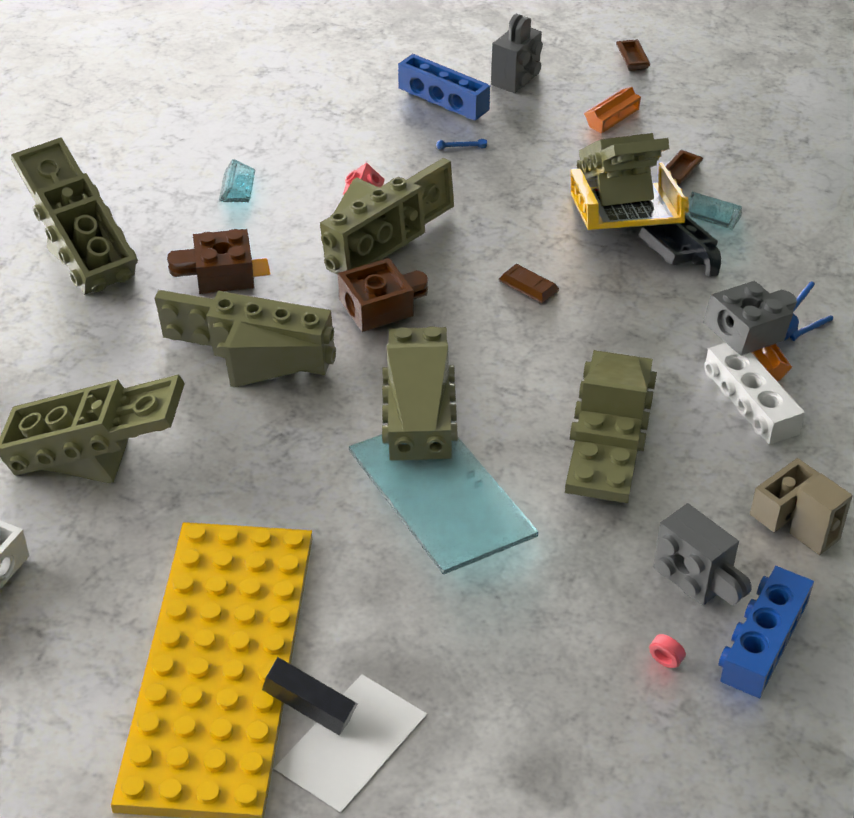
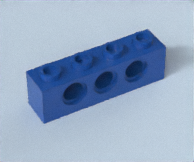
[398,54,491,121]
[718,565,814,699]

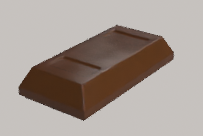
[616,39,650,71]
[665,150,703,187]
[499,263,559,304]

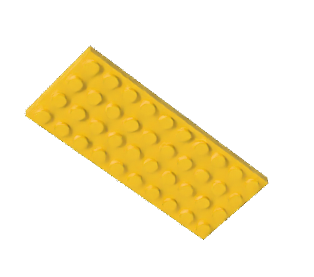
[111,522,313,818]

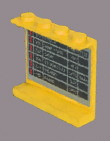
[570,162,689,230]

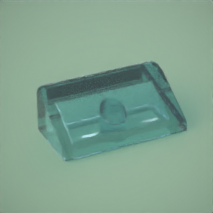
[219,159,255,203]
[685,191,742,230]

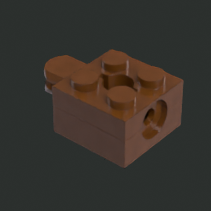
[167,229,255,294]
[338,258,428,332]

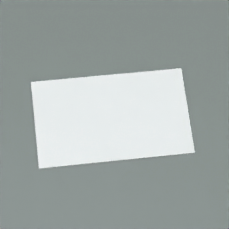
[273,674,427,813]

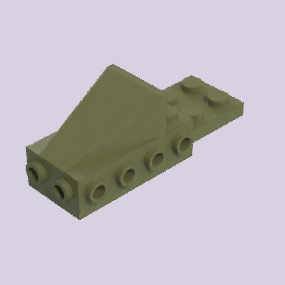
[577,133,670,207]
[11,137,138,295]
[320,158,454,275]
[155,289,336,387]
[382,326,458,461]
[565,350,657,503]
[0,374,185,483]

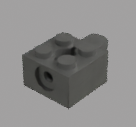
[491,14,543,94]
[703,281,797,356]
[653,503,752,605]

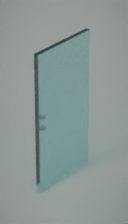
[349,434,538,575]

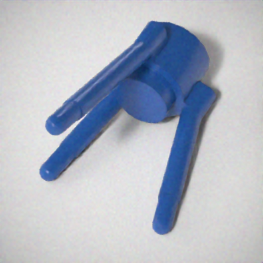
[784,281,833,341]

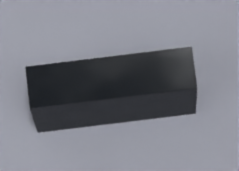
[262,657,358,736]

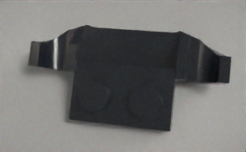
[639,214,721,277]

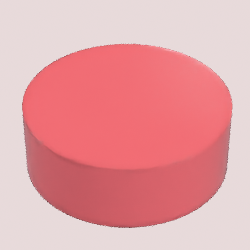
[649,634,686,668]

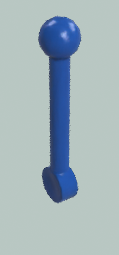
[436,139,487,150]

